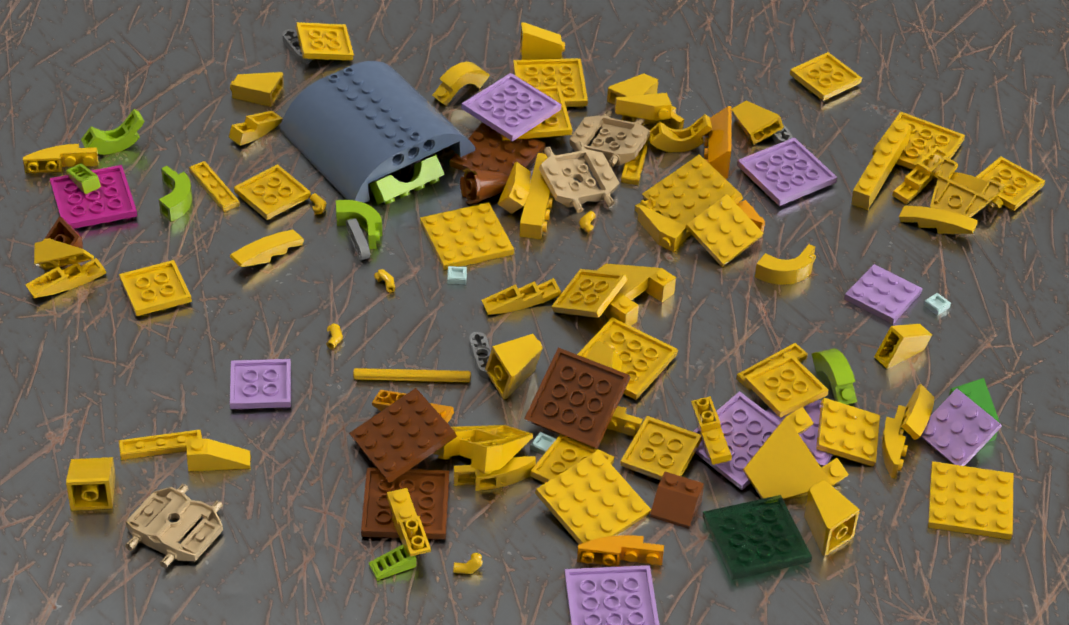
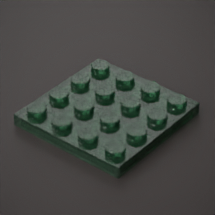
[702,495,812,580]

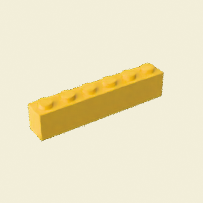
[851,120,911,210]
[519,153,553,239]

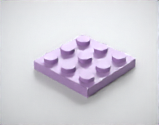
[844,264,922,324]
[230,359,291,409]
[921,388,1002,466]

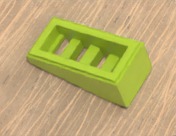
[66,163,101,194]
[368,545,416,580]

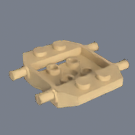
[569,110,650,167]
[539,141,620,213]
[125,484,223,568]

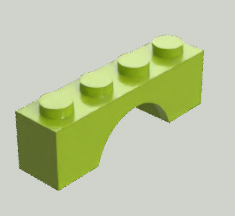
[369,155,445,205]

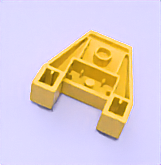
[596,263,676,326]
[743,406,849,504]
[433,425,533,474]

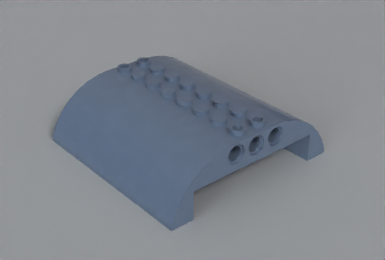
[280,61,475,203]

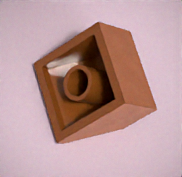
[650,472,704,529]

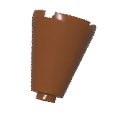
[460,168,509,204]

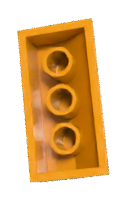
[704,106,732,179]

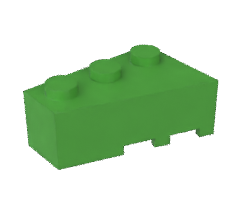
[949,378,1000,442]

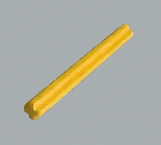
[353,368,471,383]

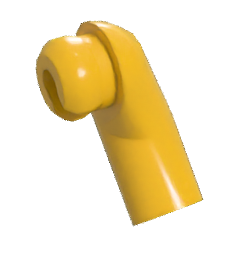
[310,193,327,215]
[579,211,596,233]
[374,269,395,293]
[326,323,343,350]
[453,553,483,574]

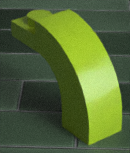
[81,109,145,155]
[159,166,192,222]
[336,200,382,249]
[811,348,857,405]

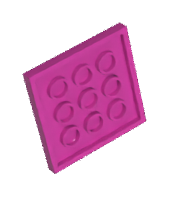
[50,165,137,229]

